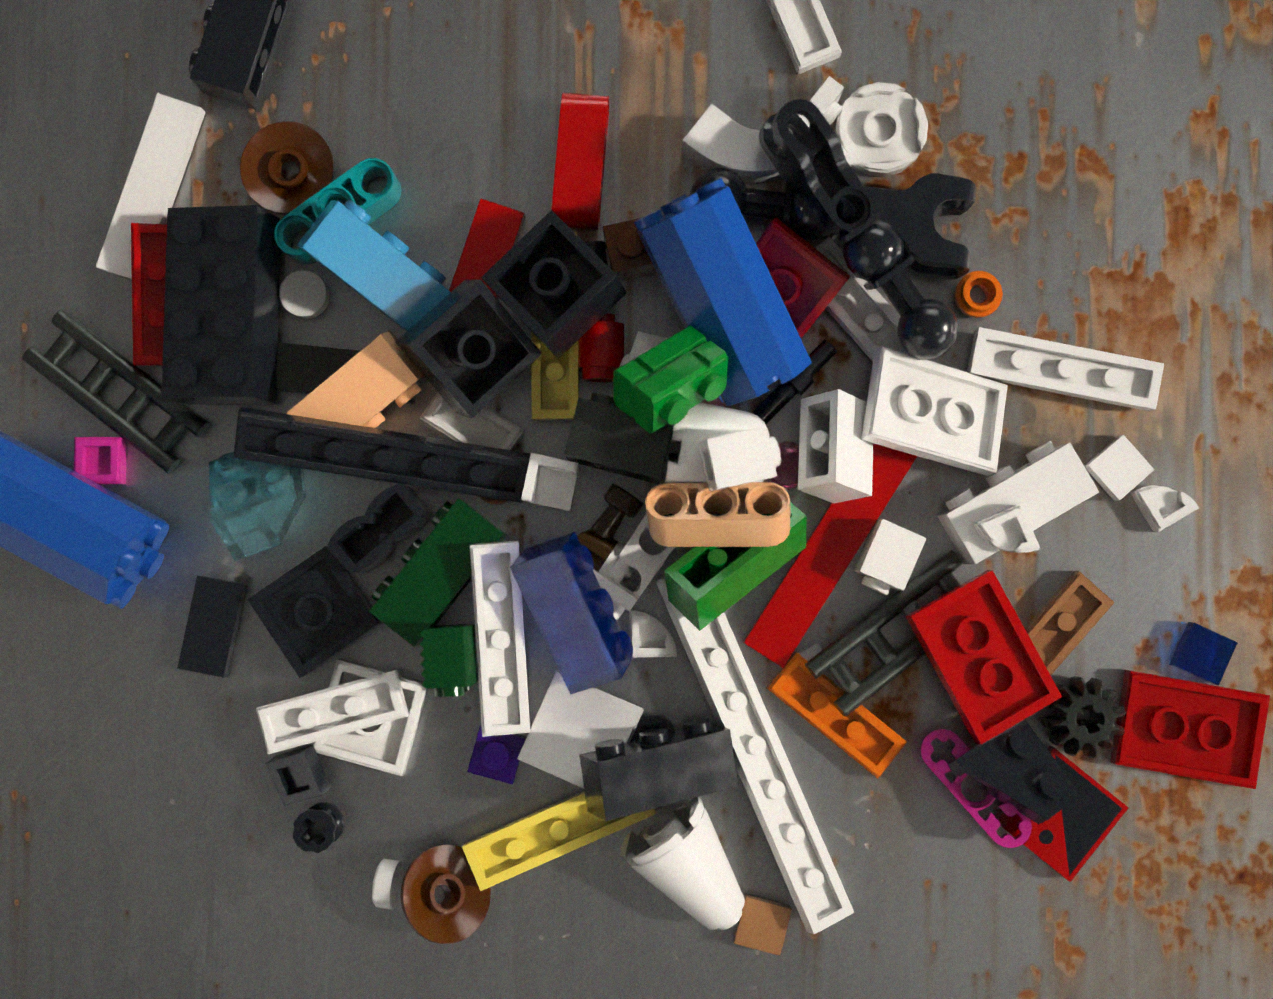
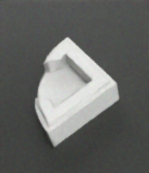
[1130,485,1199,532]
[973,504,1040,553]
[629,610,677,658]

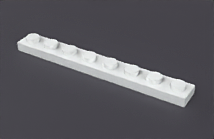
[655,577,854,934]

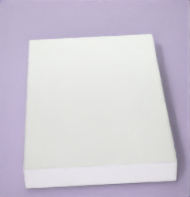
[861,346,1008,476]

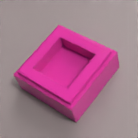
[74,437,127,485]

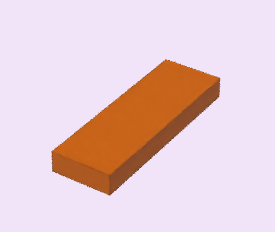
[766,651,907,779]

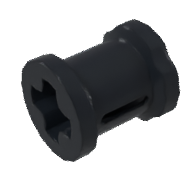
[293,802,345,853]

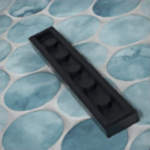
[233,407,530,503]

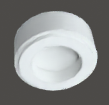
[280,270,330,319]
[372,859,404,910]

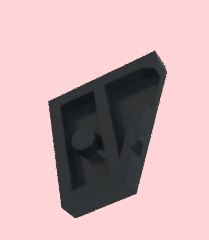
[948,719,1081,824]

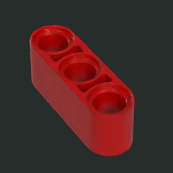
[552,92,609,230]

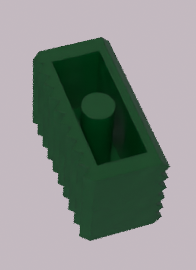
[419,623,478,697]

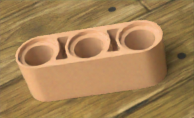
[645,482,790,547]

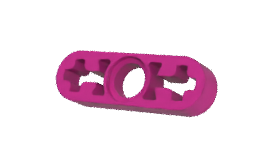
[920,729,1032,848]

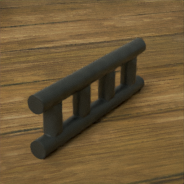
[22,309,209,474]
[805,550,963,717]

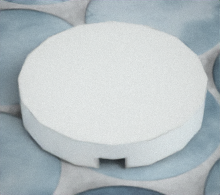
[834,82,928,177]

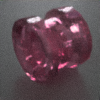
[765,441,799,490]

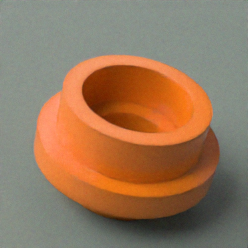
[954,271,1003,318]

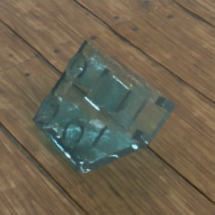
[209,452,306,561]

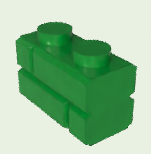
[613,325,728,434]

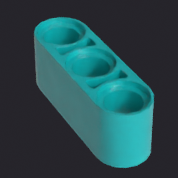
[274,158,401,265]

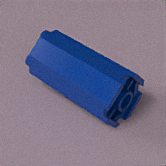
[634,177,812,407]
[0,431,169,609]

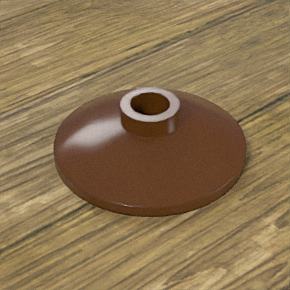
[240,121,334,215]
[401,845,491,944]

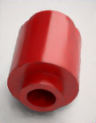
[578,313,625,382]

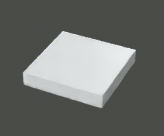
[313,659,428,776]
[517,671,644,789]

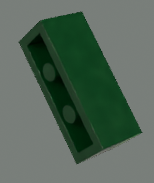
[369,498,508,647]

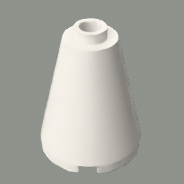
[620,797,745,930]

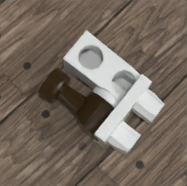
[552,483,675,627]

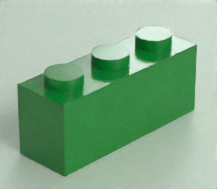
[664,502,807,631]

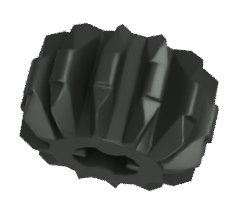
[1041,676,1127,758]

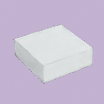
[1084,434,1154,501]

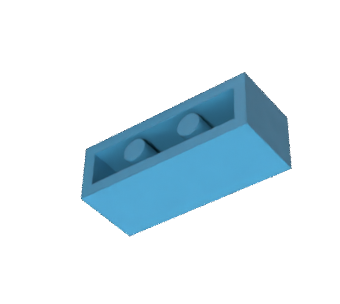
[297,199,451,332]

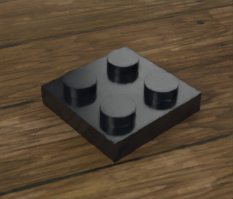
[247,546,382,678]

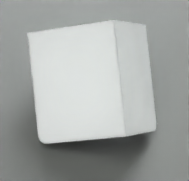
[521,453,580,512]

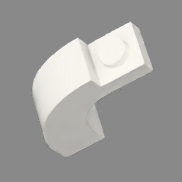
[681,76,844,184]

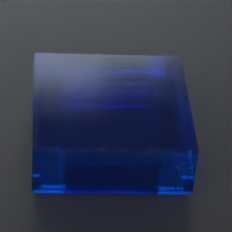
[1169,622,1238,686]

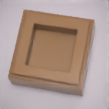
[733,893,792,956]

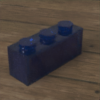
[510,532,633,695]

